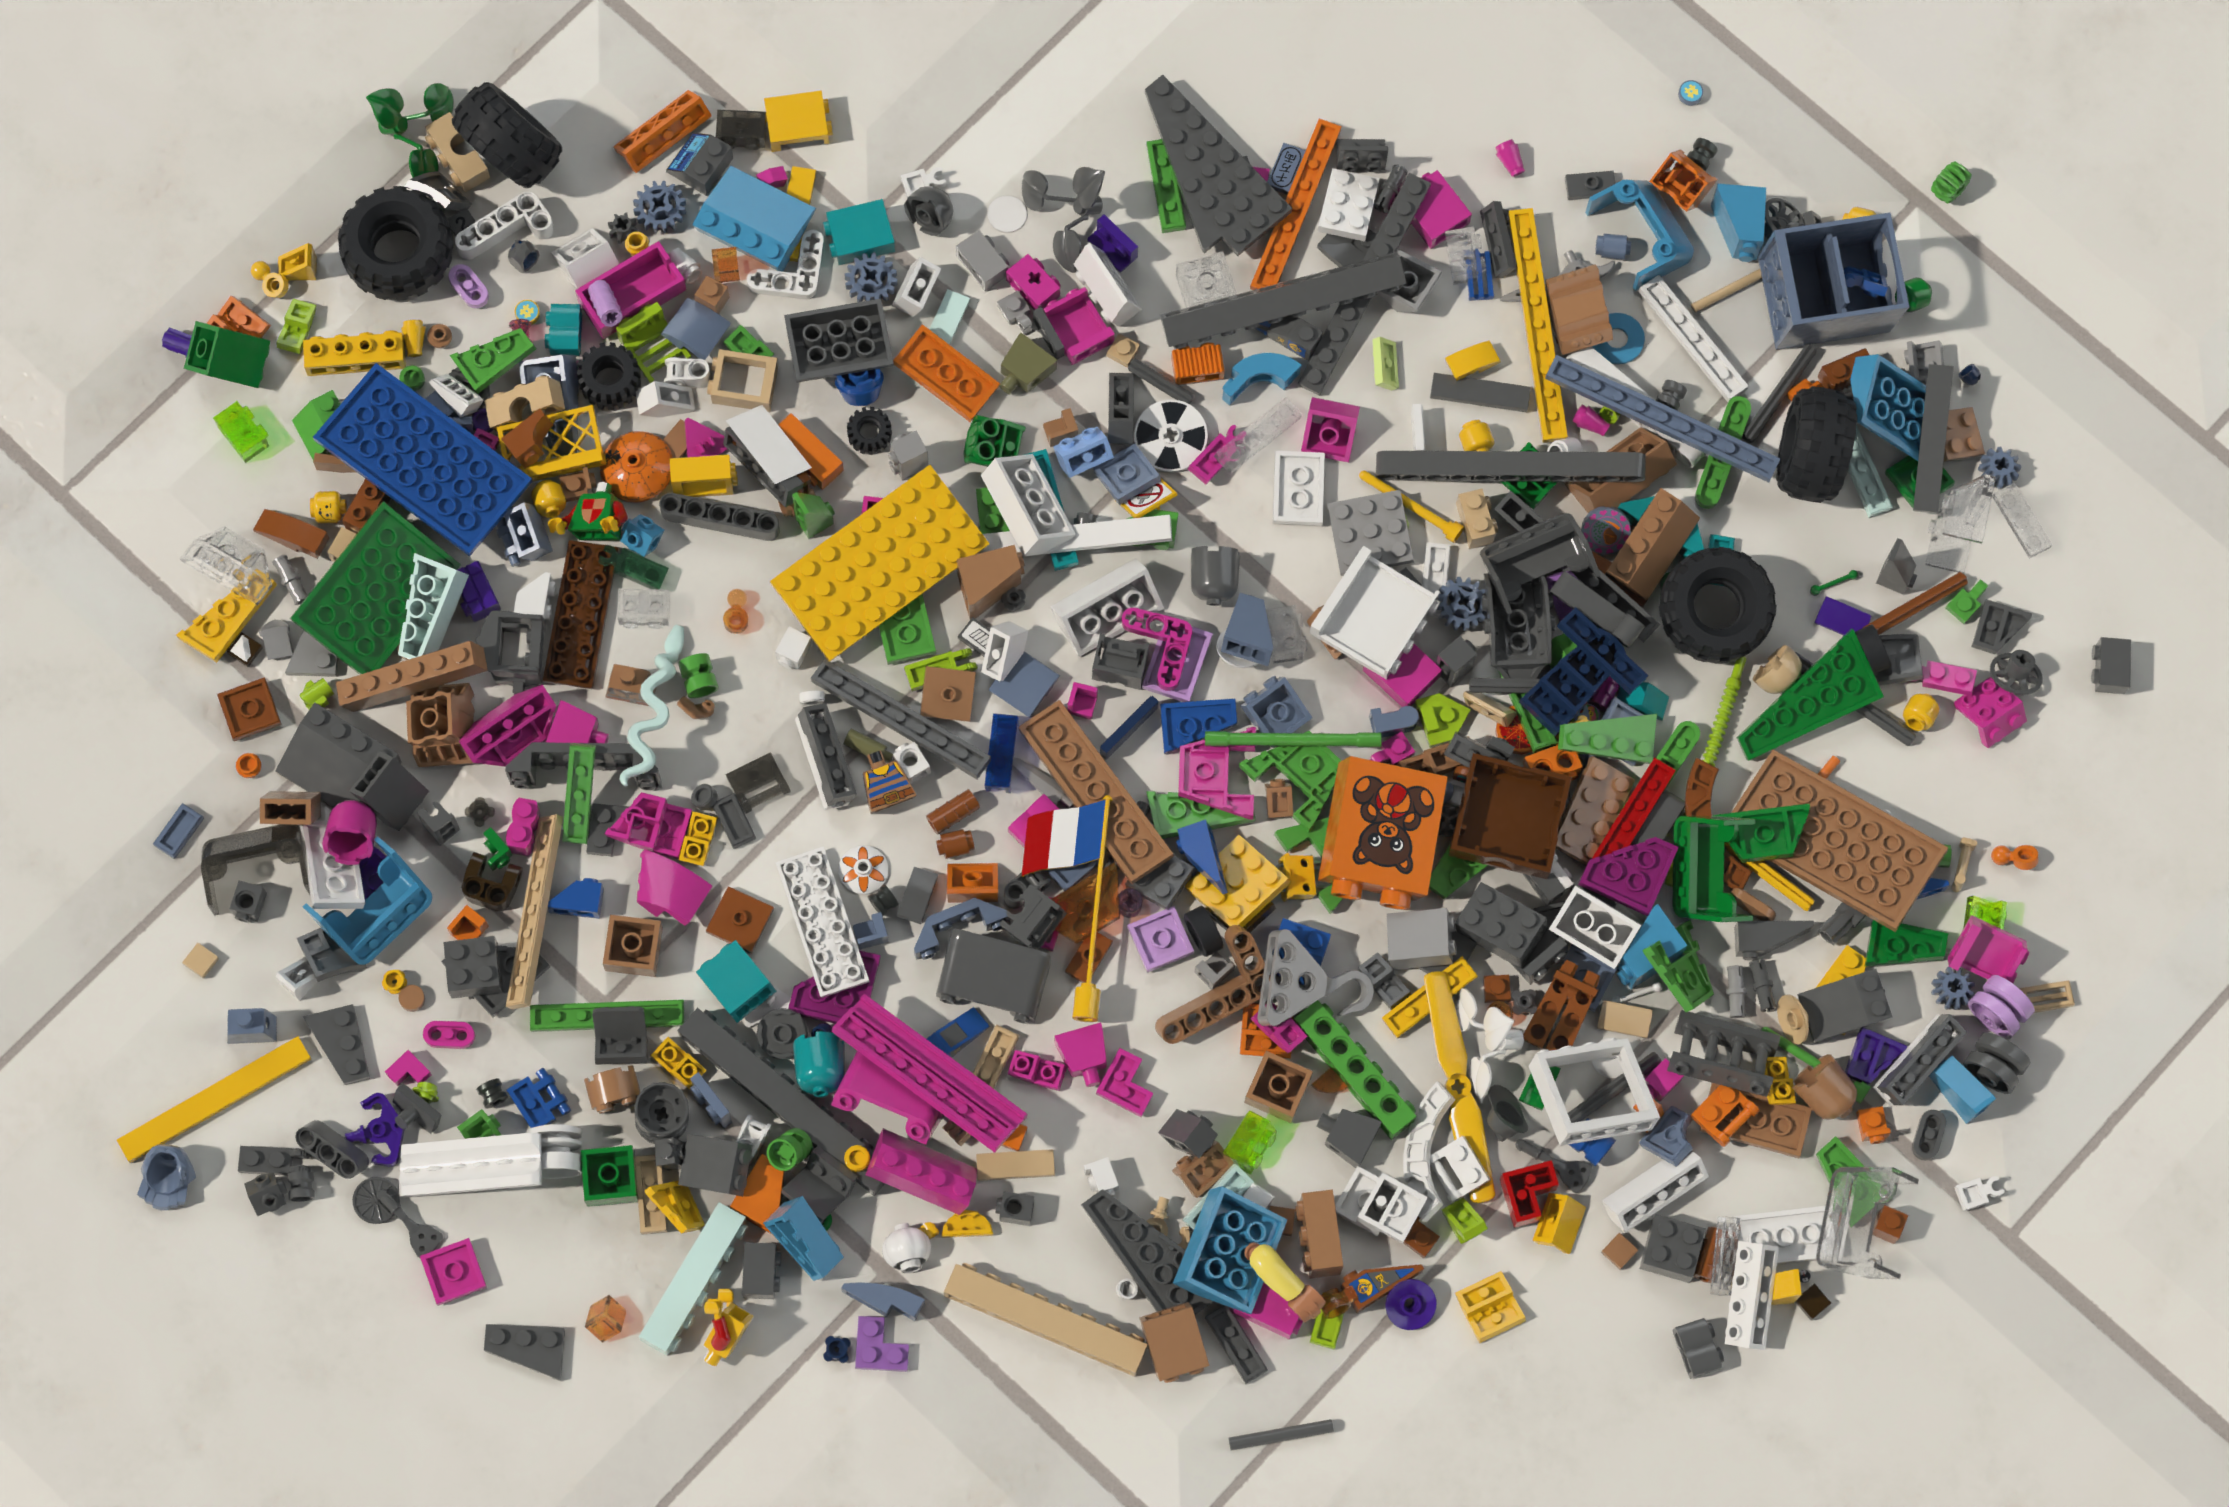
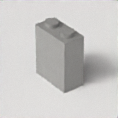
[1387,908,1457,970]

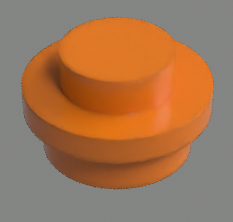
[236,753,262,778]

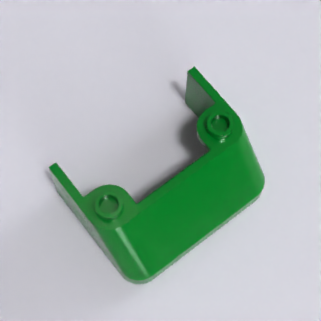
[1672,816,1755,922]

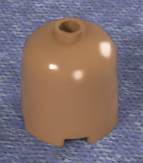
[1792,1054,1857,1120]

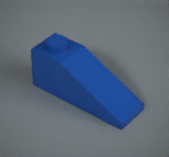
[1176,819,1228,894]

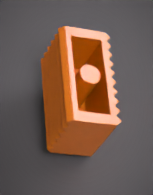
[1171,342,1225,385]

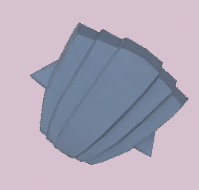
[137,1144,196,1211]

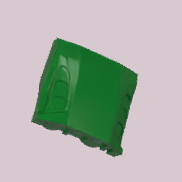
[963,415,1026,467]
[1500,442,1558,510]

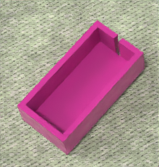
[575,241,686,340]

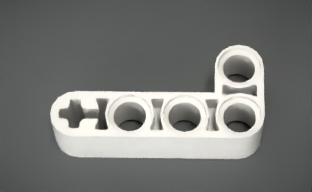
[455,192,554,260]

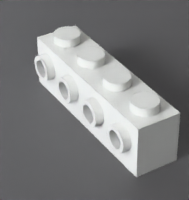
[1602,1150,1709,1233]
[1725,1241,1779,1350]

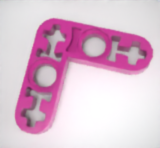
[1121,608,1192,691]

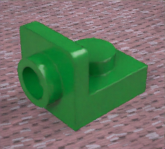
[483,827,512,871]

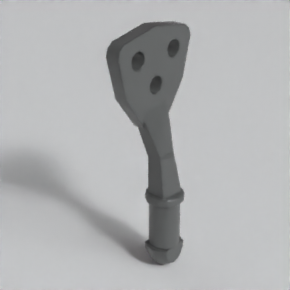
[1515,1139,1592,1194]
[376,1189,443,1258]

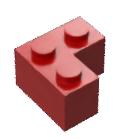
[1499,1160,1559,1228]

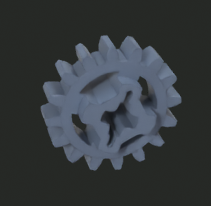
[633,181,686,234]
[845,253,898,302]
[1437,577,1487,631]

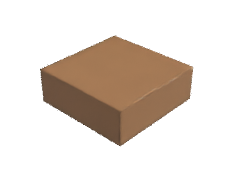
[1601,1233,1638,1270]

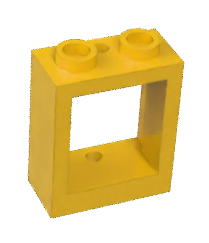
[670,455,738,497]

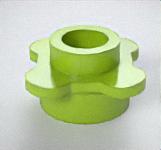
[412,1082,439,1104]

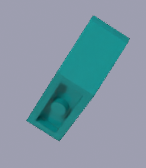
[1618,496,1704,559]

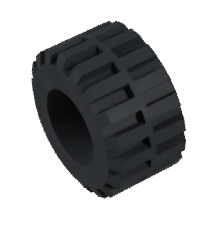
[577,342,641,410]

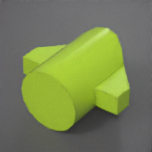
[299,678,334,710]

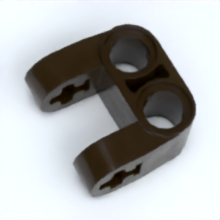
[461,852,523,912]

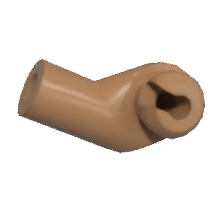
[677,696,715,719]

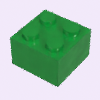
[581,1145,638,1207]

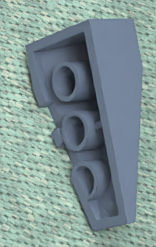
[519,355,579,456]

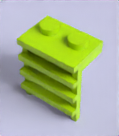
[616,302,692,383]

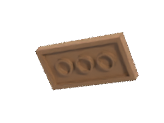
[1556,756,1635,866]
[1699,1083,1812,1159]

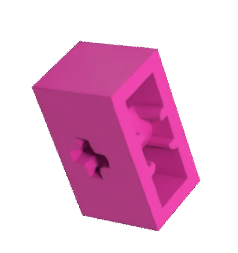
[1006,254,1061,310]

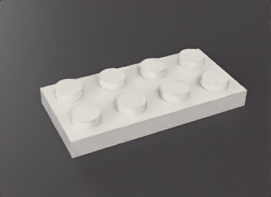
[300,821,365,909]
[1728,1205,1839,1264]

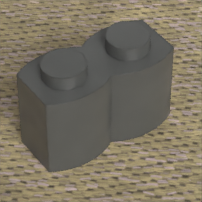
[1673,1318,1724,1379]

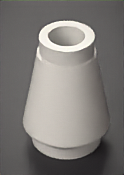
[669,248,702,284]

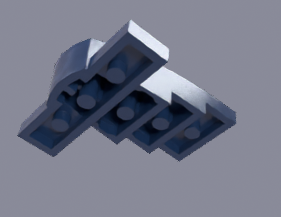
[1519,607,1649,736]

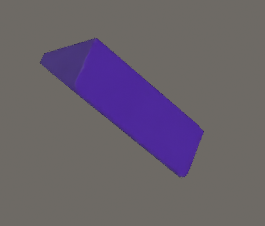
[1814,596,1872,636]

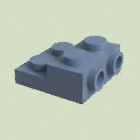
[1240,676,1313,747]

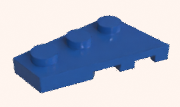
[1160,698,1237,754]

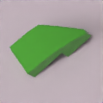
[723,325,774,357]

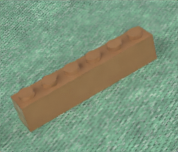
[336,641,488,712]

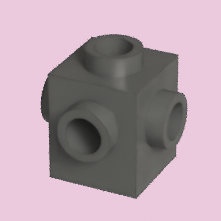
[244,1171,288,1216]

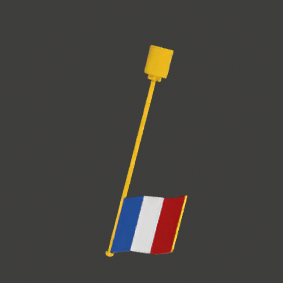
[1021,795,1113,1022]

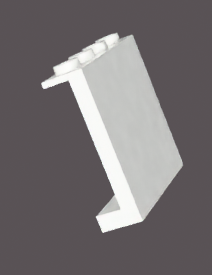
[1310,546,1441,679]

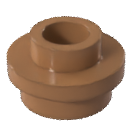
[427,324,452,348]

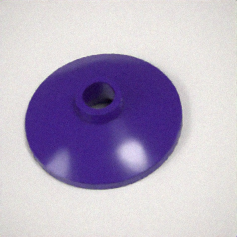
[1385,1279,1437,1330]

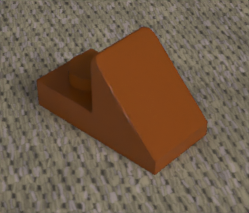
[1403,1216,1440,1258]

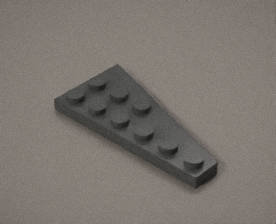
[1081,1189,1214,1315]

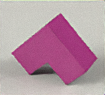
[385,1050,432,1086]

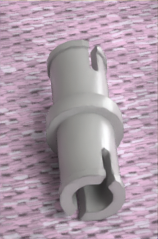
[272,555,308,605]
[1726,965,1747,1018]

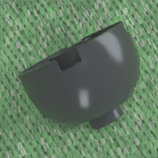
[904,186,954,236]

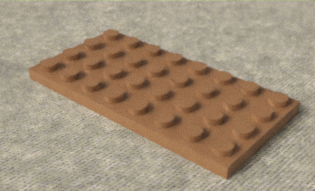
[1731,750,1948,932]

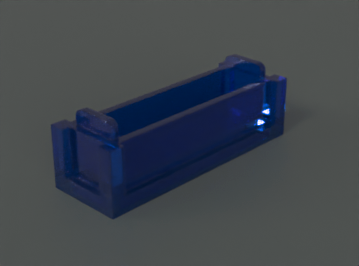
[984,713,1019,793]

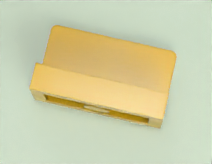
[1533,1193,1586,1254]

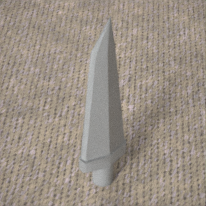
[1002,756,1074,808]

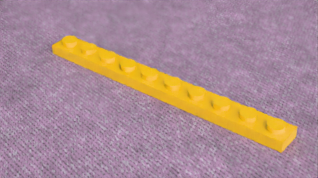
[1508,208,1568,443]

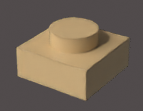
[1107,333,1140,368]

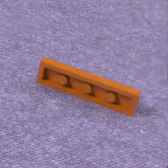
[613,90,712,173]

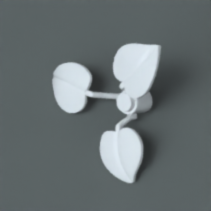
[1455,988,1524,1103]

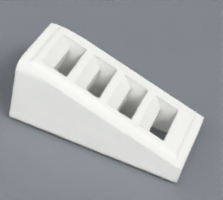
[429,374,484,418]

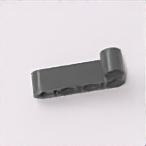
[1550,571,1645,648]

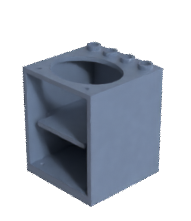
[1758,212,1909,350]

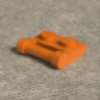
[1690,1085,1760,1147]

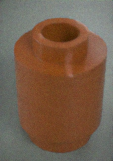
[936,829,975,859]

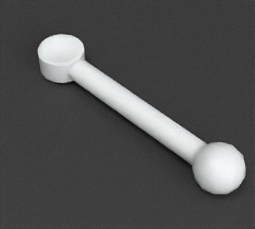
[1612,982,1662,1004]

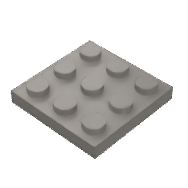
[1327,490,1414,576]

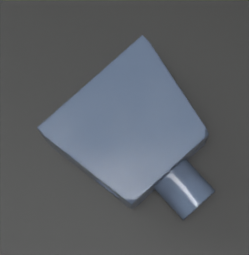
[227,1008,277,1044]

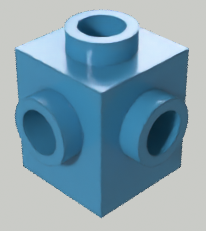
[620,514,665,557]

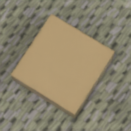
[182,943,219,979]

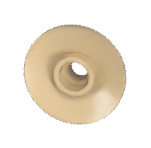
[1777,994,1809,1045]

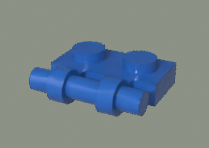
[1843,266,1888,297]
[507,1068,571,1128]

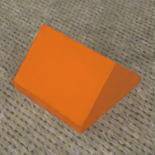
[947,863,998,903]

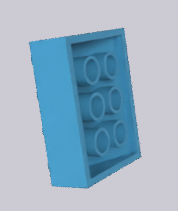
[692,165,816,272]
[1850,354,1926,461]
[1173,1186,1288,1314]

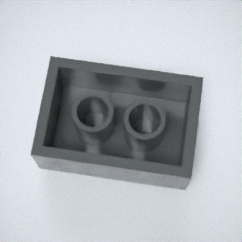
[1455,882,1548,969]

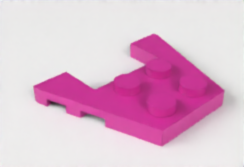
[1178,727,1256,820]

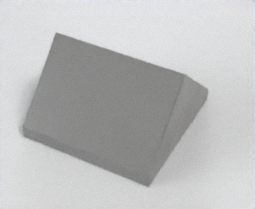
[1377,250,1442,312]

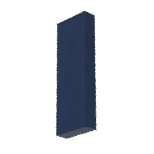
[1100,695,1159,760]

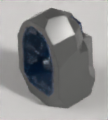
[508,240,540,273]

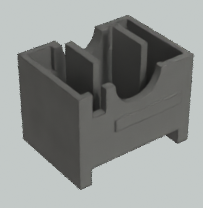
[1092,633,1149,690]
[999,884,1067,950]

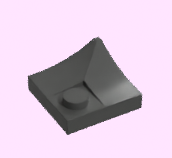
[405,171,472,211]
[1317,229,1377,267]
[1874,634,1924,686]
[297,928,367,982]

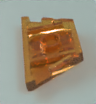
[1051,862,1120,944]

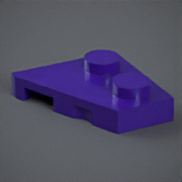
[1845,1027,1907,1084]

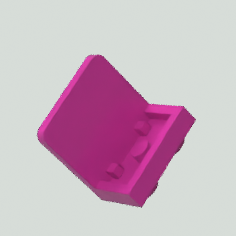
[1954,677,2027,748]

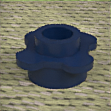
[823,1336,851,1363]

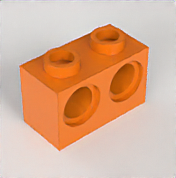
[1522,745,1583,781]

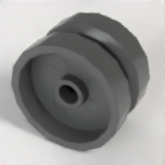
[1963,1032,2031,1094]

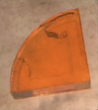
[1311,1067,1348,1093]

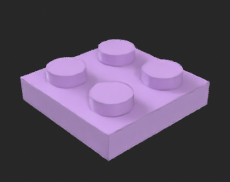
[1127,906,1194,973]

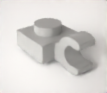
[997,290,1033,335]

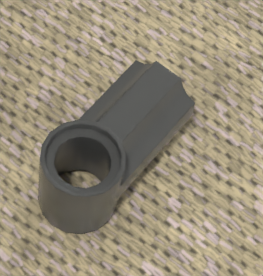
[1818,902,1866,945]

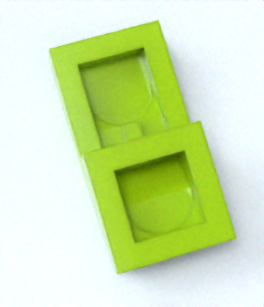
[276,299,316,354]

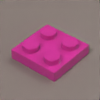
[420,1238,487,1306]

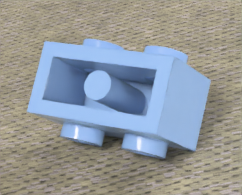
[1053,427,1114,478]

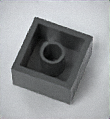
[443,936,503,999]
[1639,1214,1706,1283]

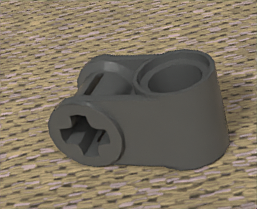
[1004,871,1051,909]

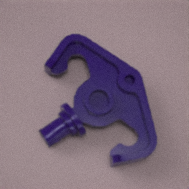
[345,1093,405,1167]

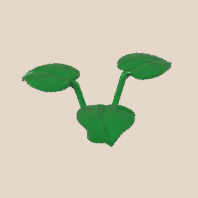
[366,83,454,178]

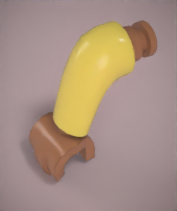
[1244,1242,1326,1323]

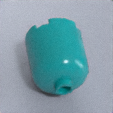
[793,1031,845,1097]

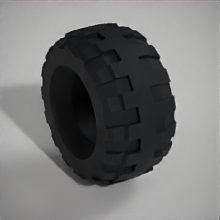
[452,82,562,188]
[338,186,453,301]
[1776,386,1857,503]
[1659,547,1777,664]

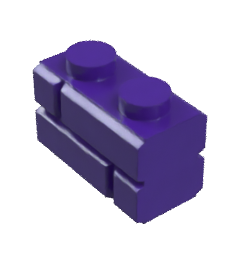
[457,561,501,622]

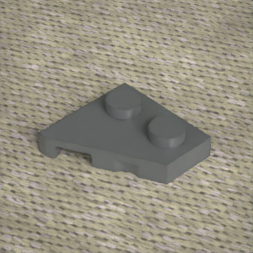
[1971,599,2032,654]

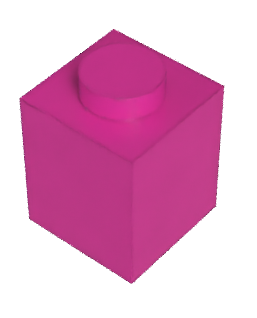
[1645,1058,1684,1102]

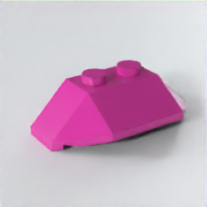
[459,685,556,767]

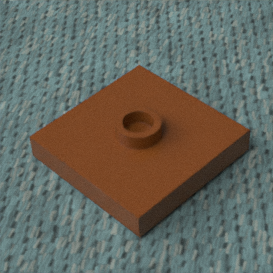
[217,677,282,741]
[706,886,774,954]

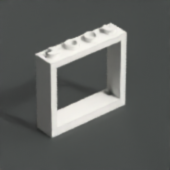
[1529,1038,1660,1146]

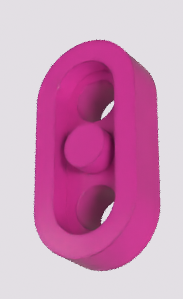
[423,1021,475,1049]

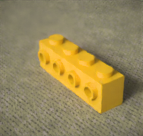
[303,330,406,376]

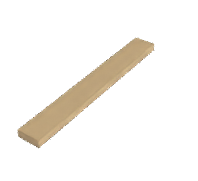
[506,814,563,1010]

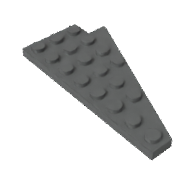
[1145,75,1292,256]

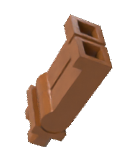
[1523,960,1600,1051]

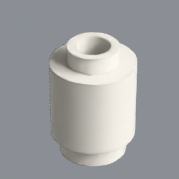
[1547,437,1583,452]

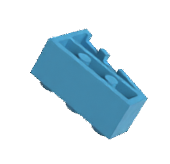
[763,1196,844,1281]

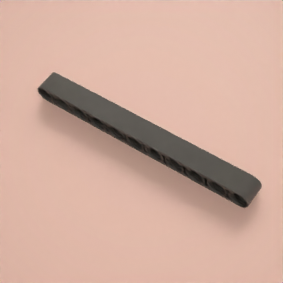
[1375,451,1646,482]

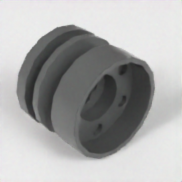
[634,1082,689,1144]

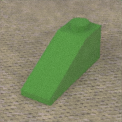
[792,492,835,539]

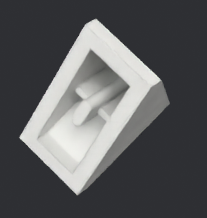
[276,957,317,1001]

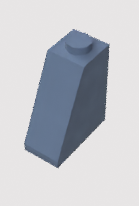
[1221,593,1273,666]

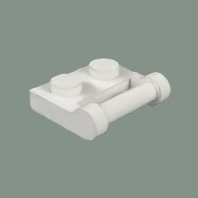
[1430,1136,1491,1204]

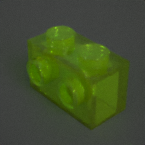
[213,401,269,463]

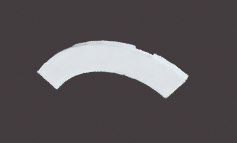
[1403,1081,1455,1223]

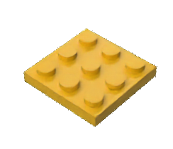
[1185,835,1291,928]

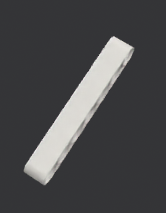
[1566,347,1706,468]

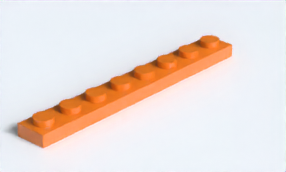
[1250,118,1342,290]

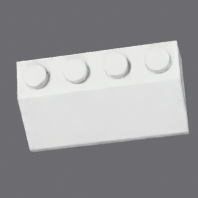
[981,454,1076,556]
[1051,558,1164,657]

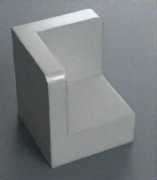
[1195,952,1235,990]

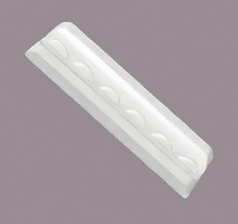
[776,846,869,998]
[399,1133,541,1198]

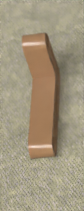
[1155,925,1271,1044]

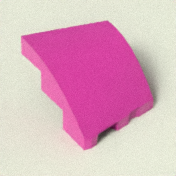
[605,792,693,859]
[637,849,712,926]

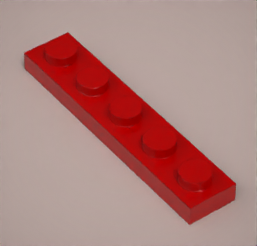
[1592,757,1676,859]

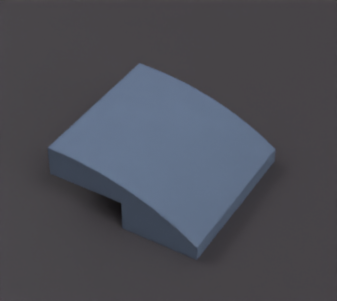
[661,298,731,360]
[989,651,1060,718]

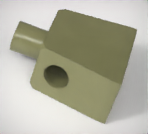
[999,333,1057,395]

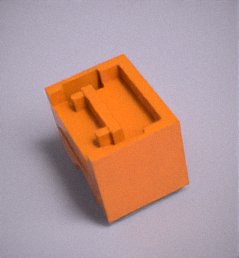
[1649,149,1718,212]

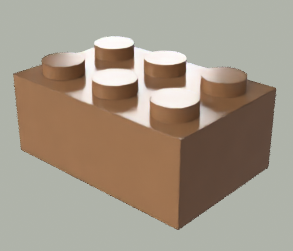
[1295,1189,1343,1279]

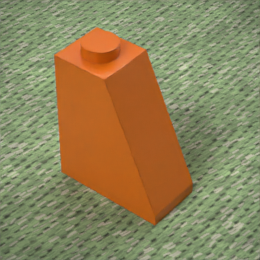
[730,1154,785,1236]

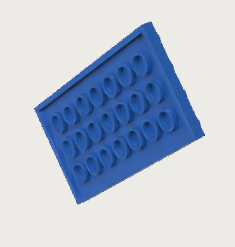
[313,363,533,556]

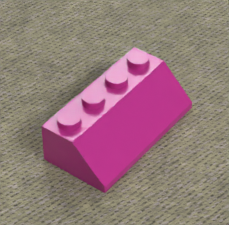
[865,1128,977,1215]

